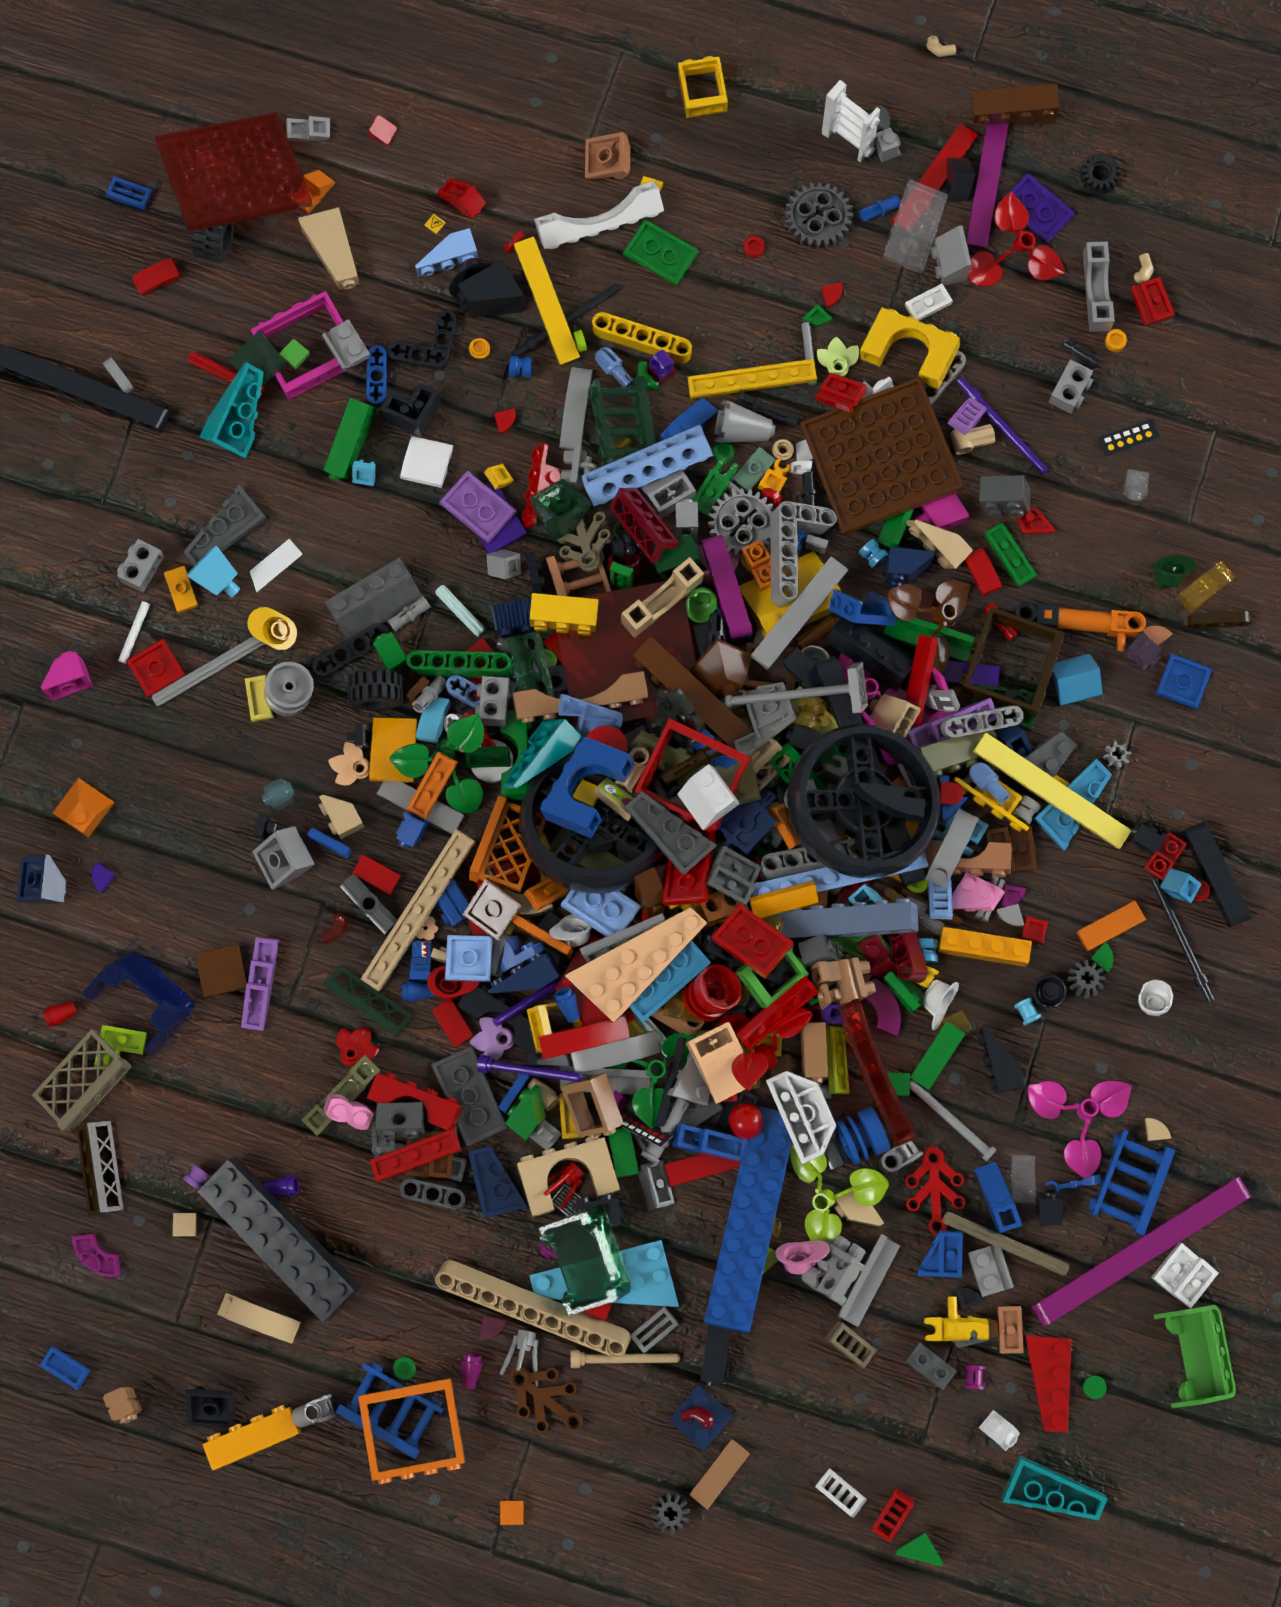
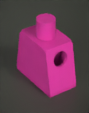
[914,493,969,530]

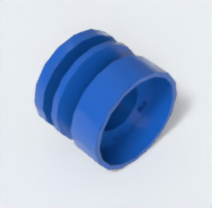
[835,1107,890,1165]

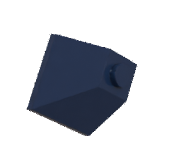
[17,854,66,904]

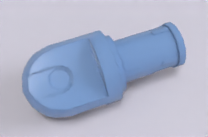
[595,347,634,389]
[969,762,1011,804]

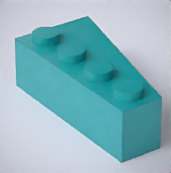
[1001,1455,1108,1520]

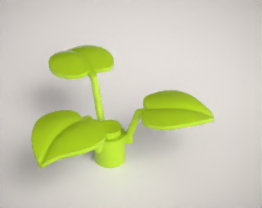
[790,1145,889,1244]

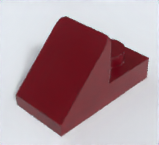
[857,935,897,980]

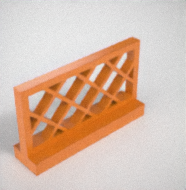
[469,795,547,892]

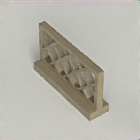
[32,1029,132,1133]

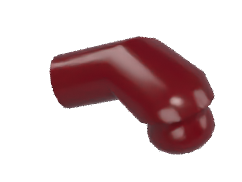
[680,1406,714,1429]

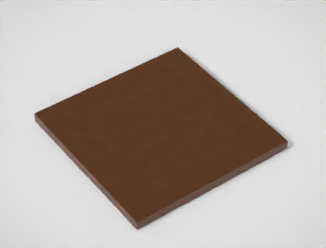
[800,377,965,536]

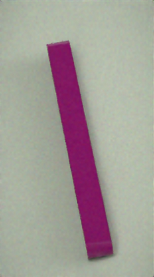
[1032,1177,1251,1327]

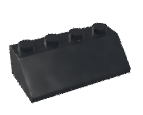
[825,617,914,692]

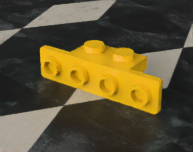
[953,777,1030,832]

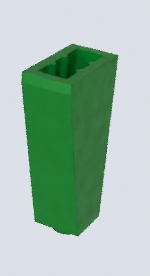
[324,398,378,481]

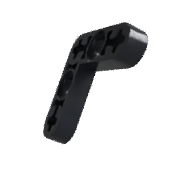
[387,310,457,370]

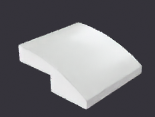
[400,436,453,488]
[1151,1242,1219,1309]

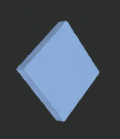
[445,935,493,982]

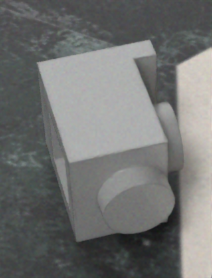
[874,128,901,162]

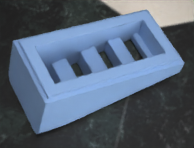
[928,878,953,919]

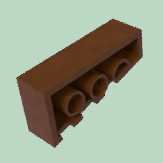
[971,83,1059,125]

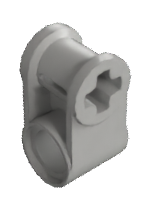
[879,1135,923,1174]
[292,1394,338,1428]

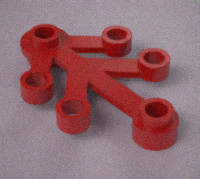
[905,1147,966,1236]

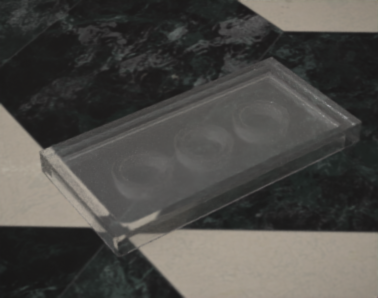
[883,179,948,273]

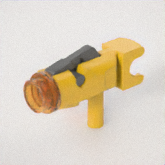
[924,1297,998,1348]

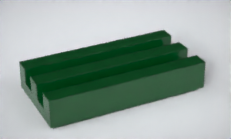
[465,746,511,768]

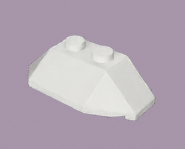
[766,1071,836,1164]

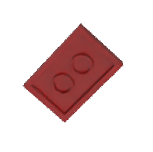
[712,904,794,978]

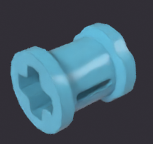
[1014,997,1042,1026]

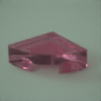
[480,1316,506,1339]

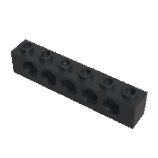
[701,926,832,1005]

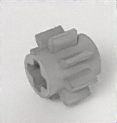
[1103,741,1131,770]

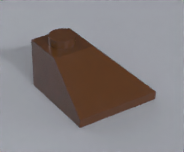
[691,639,751,698]

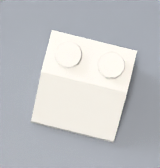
[677,764,740,830]

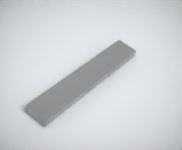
[751,556,848,670]

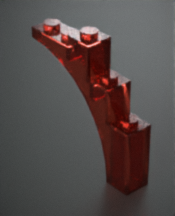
[837,998,916,1147]

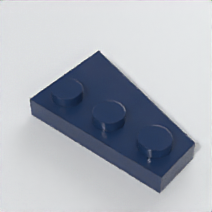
[468,1146,528,1219]

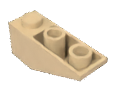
[905,520,973,569]

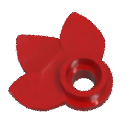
[336,1027,379,1066]

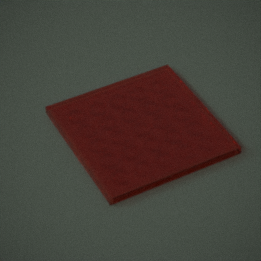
[155,112,312,232]
[557,581,700,729]

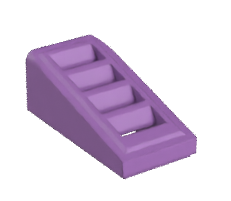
[948,397,986,435]

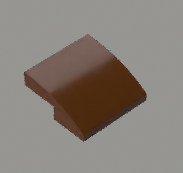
[986,825,1038,873]
[404,1131,453,1178]

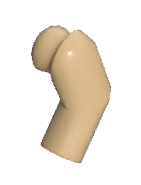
[926,36,956,57]

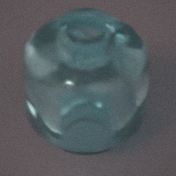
[261,778,296,810]

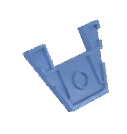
[557,694,623,743]

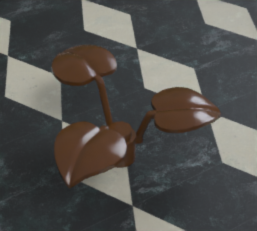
[888,581,971,674]

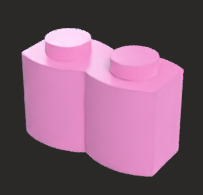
[323,1094,374,1130]

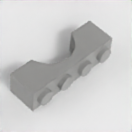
[1083,241,1115,332]

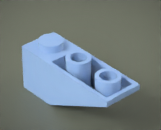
[415,228,478,277]

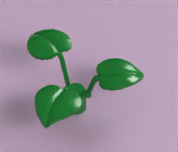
[389,713,484,813]
[609,1033,698,1128]

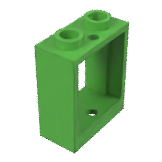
[735,947,809,1008]

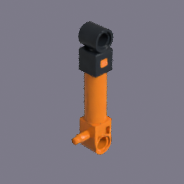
[1013,602,1146,652]

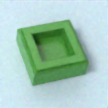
[279,339,310,369]

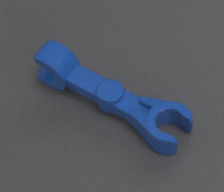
[1045,1175,1102,1192]

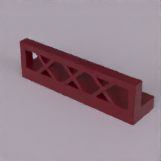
[610,488,679,563]

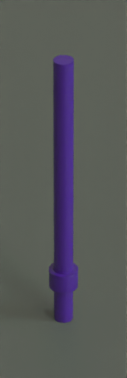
[956,377,1049,475]

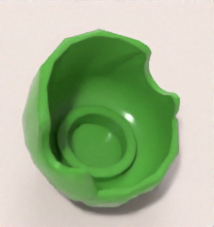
[685,587,718,623]

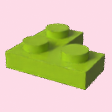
[94,1025,147,1071]

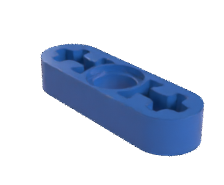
[366,345,387,407]

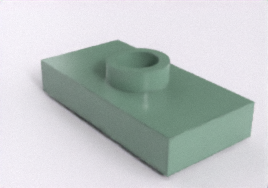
[732,447,776,492]

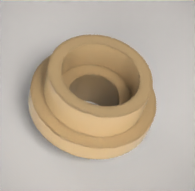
[772,439,794,461]

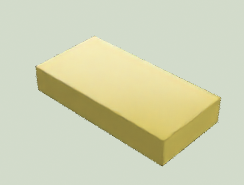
[245,675,274,722]

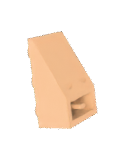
[686,1022,756,1104]

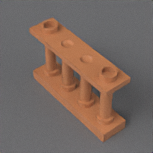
[546,544,622,643]

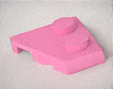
[945,872,1005,912]

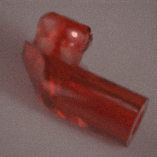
[321,913,347,944]

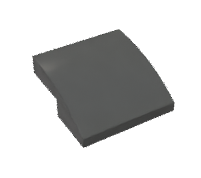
[707,846,762,906]

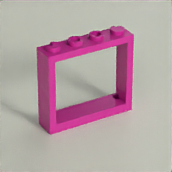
[250,291,363,400]

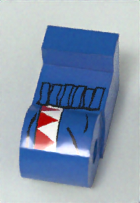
[409,940,432,983]

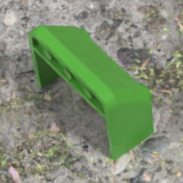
[1154,1305,1236,1408]

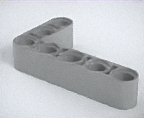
[770,501,837,607]

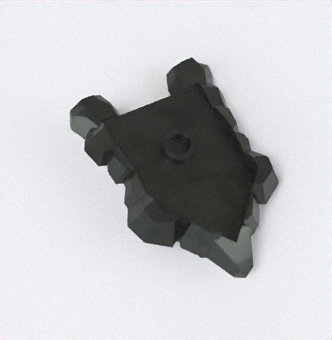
[647,688,702,756]

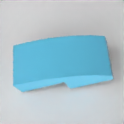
[416,697,451,743]

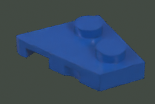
[918,1230,963,1277]

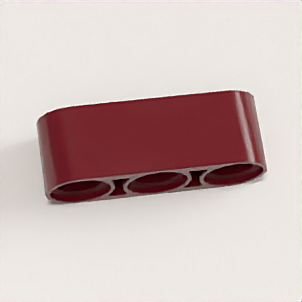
[887,932,928,983]

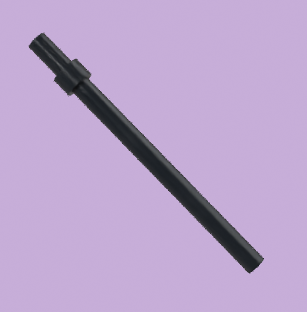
[511,283,620,357]
[1150,878,1215,1003]

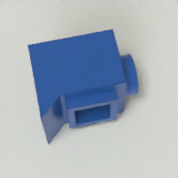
[396,810,430,848]

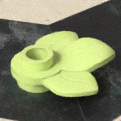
[817,337,859,376]

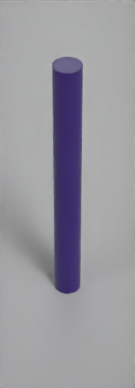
[492,975,563,1026]

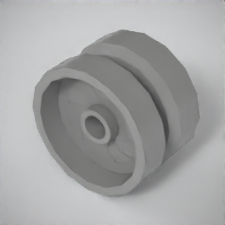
[264,662,314,716]

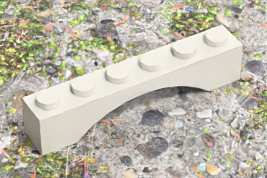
[534,181,664,249]

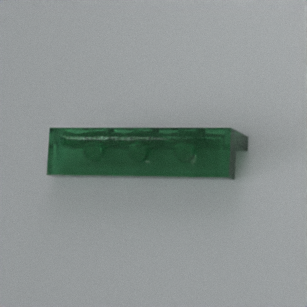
[507,631,559,724]
[323,965,412,1038]

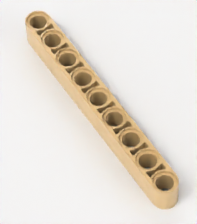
[435,1260,631,1358]

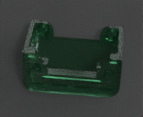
[538,1206,631,1316]

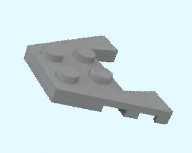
[720,682,797,756]

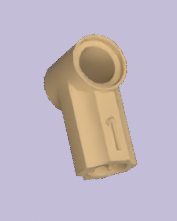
[950,424,995,455]
[615,747,649,793]

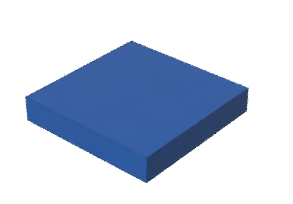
[1156,653,1212,710]

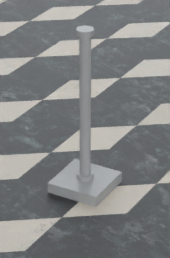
[726,662,868,713]

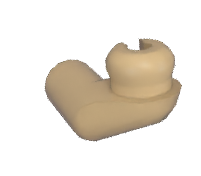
[1134,253,1154,283]

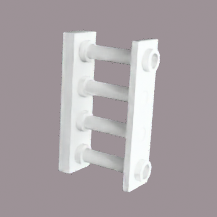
[822,80,880,163]

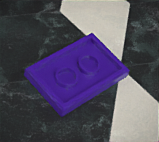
[1007,173,1075,244]
[478,482,527,553]

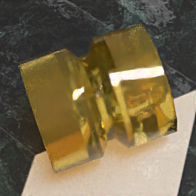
[791,697,828,731]

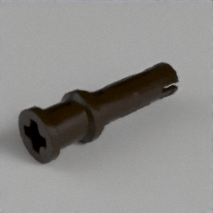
[661,738,726,786]

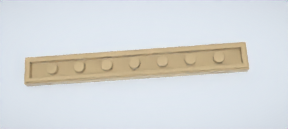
[361,829,476,991]

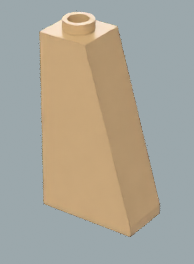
[298,208,360,290]

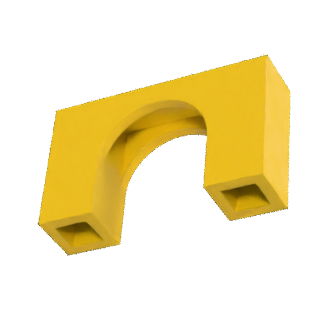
[860,307,960,390]

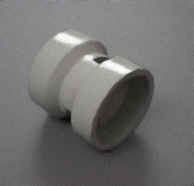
[1011,795,1041,826]

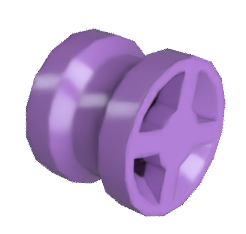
[183,1164,212,1190]

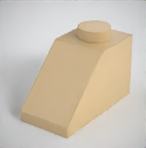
[834,1191,884,1227]

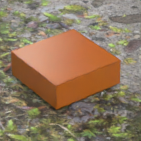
[500,1500,524,1525]

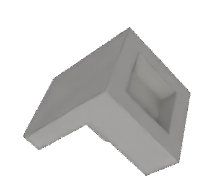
[486,549,521,580]

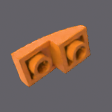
[742,540,771,591]

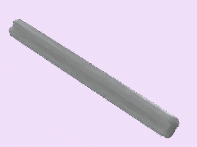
[151,636,265,706]

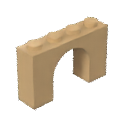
[621,557,704,638]
[517,1137,620,1218]

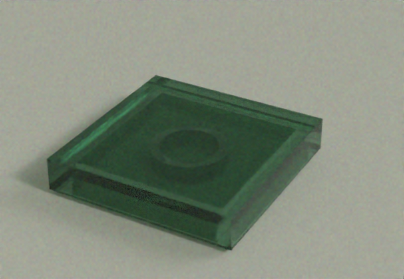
[229,331,286,386]

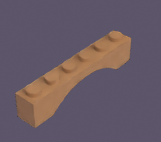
[512,671,648,723]

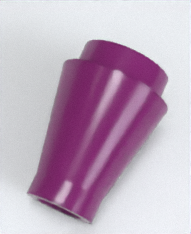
[461,1353,483,1389]

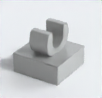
[530,1120,562,1150]

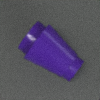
[264,1175,299,1197]

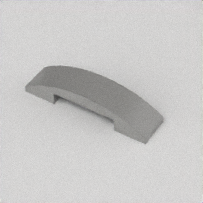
[560,367,593,450]
[570,1030,661,1073]

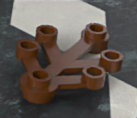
[508,1367,583,1433]

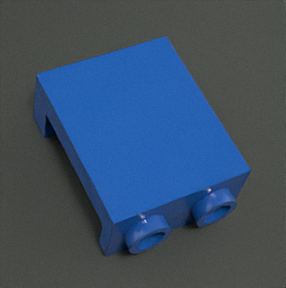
[828,589,897,626]

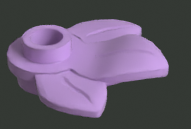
[470,1017,514,1061]

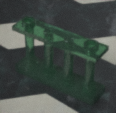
[588,376,656,466]

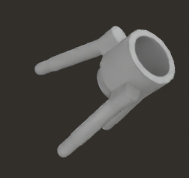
[500,1330,539,1387]

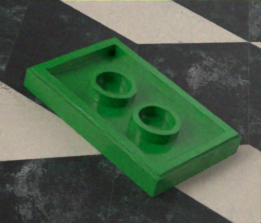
[623,219,699,286]

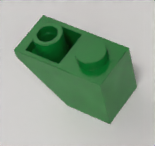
[373,632,408,672]
[505,1084,546,1140]

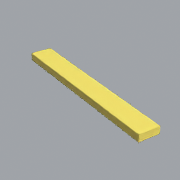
[973,733,1132,849]

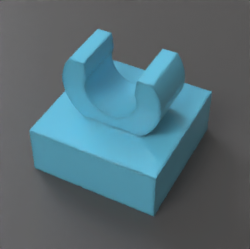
[352,460,375,486]

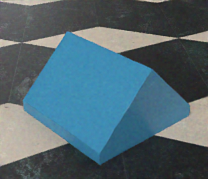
[1051,654,1103,706]

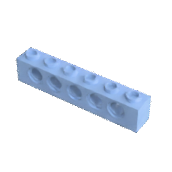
[581,425,713,506]

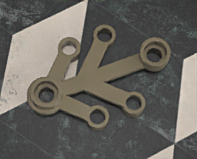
[555,498,613,572]

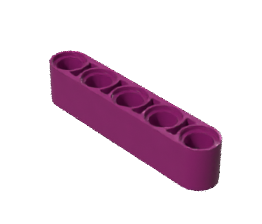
[701,535,752,640]

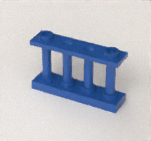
[1088,1130,1175,1236]
[336,1361,445,1459]

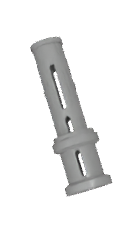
[641,1098,690,1165]

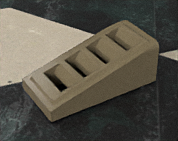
[825,1321,877,1369]

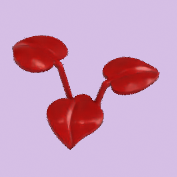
[968,192,1065,287]
[716,1008,813,1091]

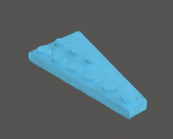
[530,1240,679,1307]

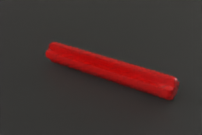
[187,352,266,396]

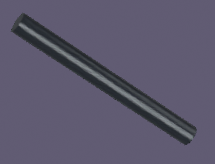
[655,1036,687,1126]

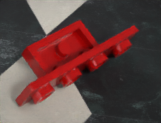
[522,443,562,529]

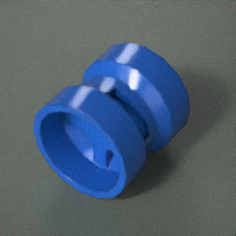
[509,356,532,378]

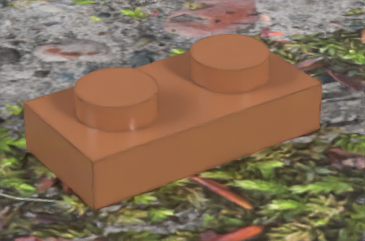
[997,1306,1024,1354]

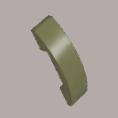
[301,1055,381,1136]

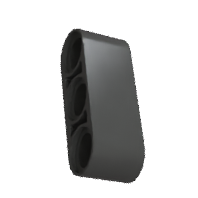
[400,1179,466,1210]

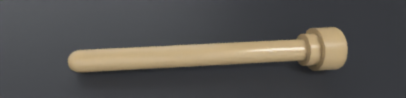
[571,1350,681,1368]

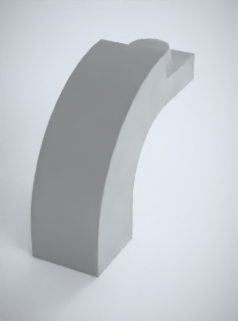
[925,809,979,888]

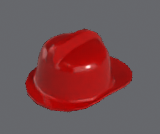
[427,966,480,1000]

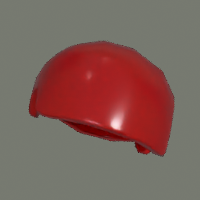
[729,1102,764,1140]

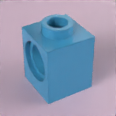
[1160,868,1201,903]

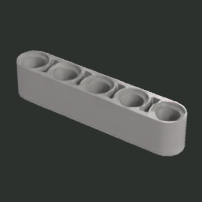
[759,838,867,881]

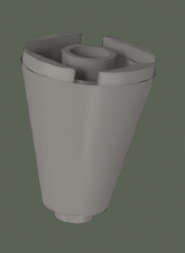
[715,400,775,443]

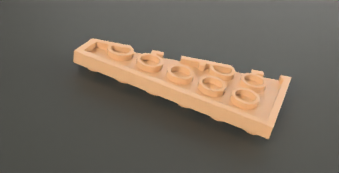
[565,907,707,1023]

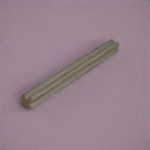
[942,1212,1069,1275]

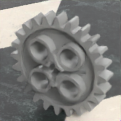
[708,488,773,559]

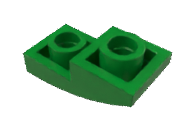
[608,1127,639,1178]

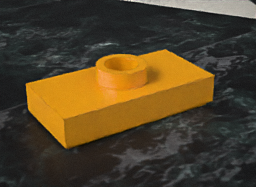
[164,566,199,614]

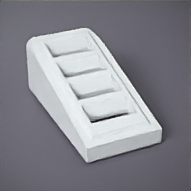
[815,1468,867,1518]

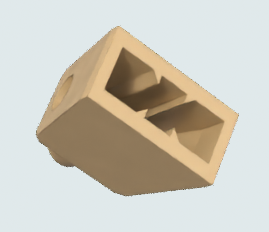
[869,694,921,738]

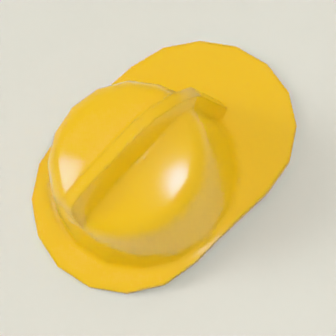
[247,607,297,650]

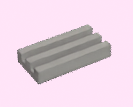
[630,1306,679,1353]

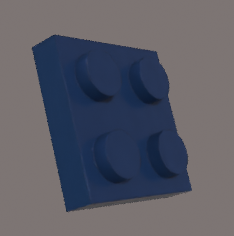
[669,1385,733,1451]

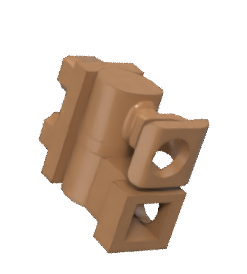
[810,957,876,1009]

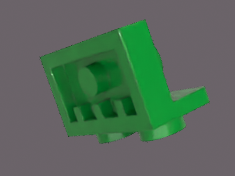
[882,971,924,1014]

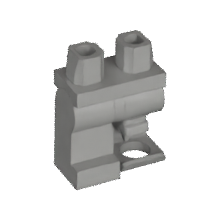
[802,1235,866,1306]

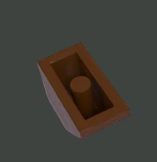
[634,867,668,918]

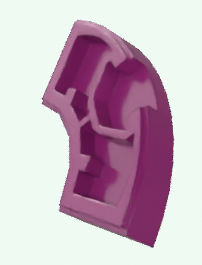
[864,978,901,1037]
[71,1234,120,1278]

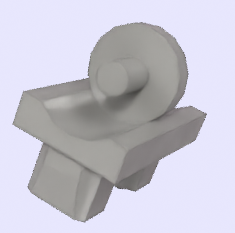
[561,445,597,489]

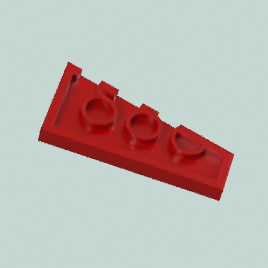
[1024,1336,1071,1433]

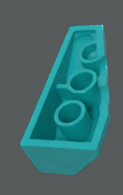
[200,362,264,458]
[503,719,582,789]

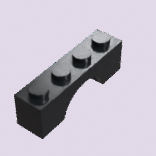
[458,984,536,1053]

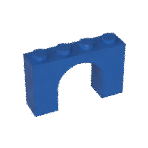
[540,736,635,838]

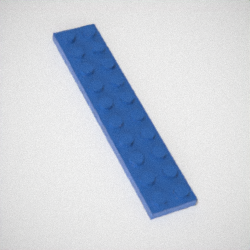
[704,1105,792,1334]

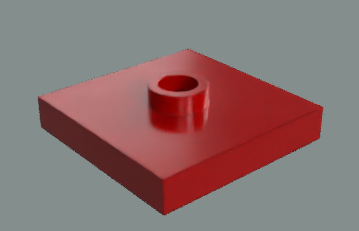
[126,639,186,698]

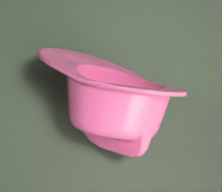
[775,1240,830,1274]

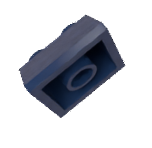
[885,547,934,588]

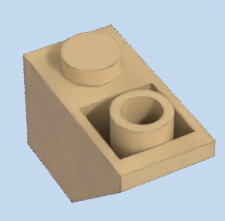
[318,795,364,839]

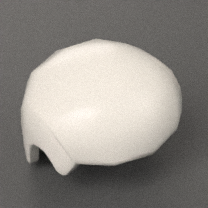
[1138,979,1173,1016]

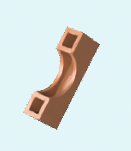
[923,840,1012,877]

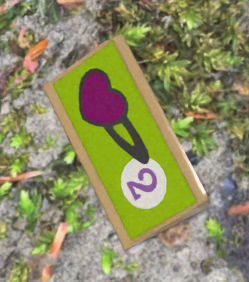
[593,777,633,821]

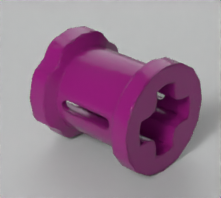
[964,1365,986,1390]

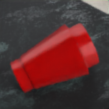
[42,1001,78,1027]

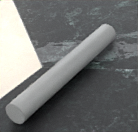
[801,322,817,385]

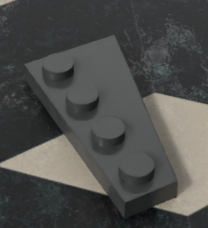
[184,485,266,566]
[624,792,717,875]

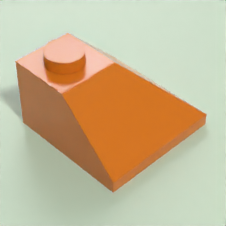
[53,778,114,838]

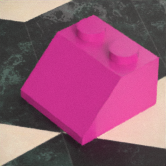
[41,651,93,701]

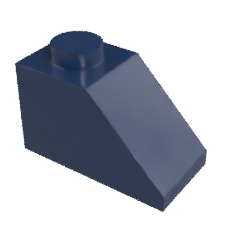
[994,725,1032,757]

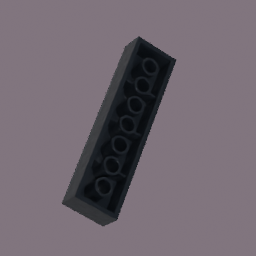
[198,1157,362,1322]

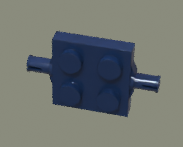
[717,793,779,856]

